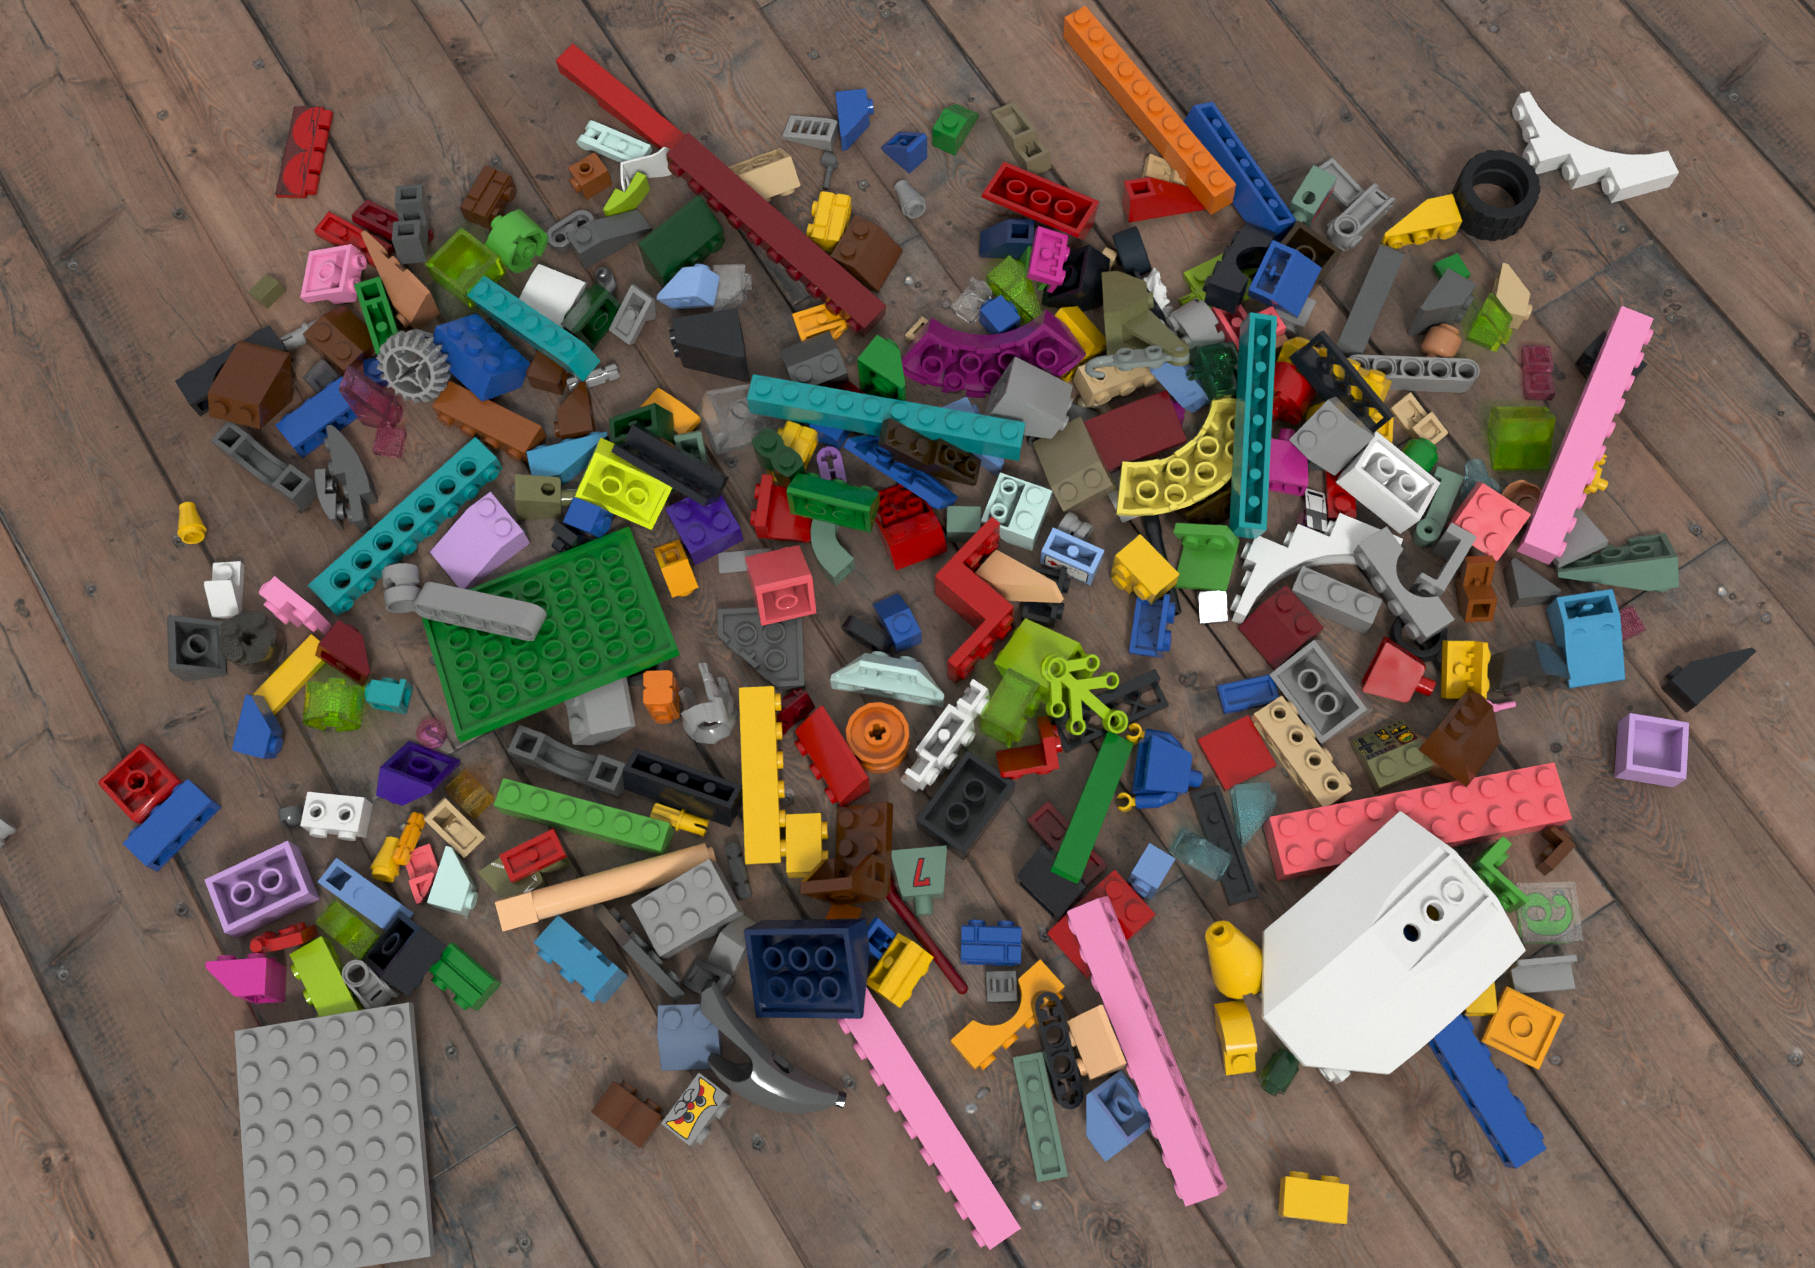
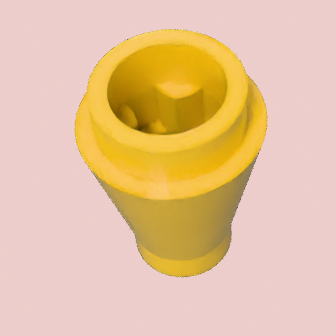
[177,502,207,544]
[370,837,400,882]

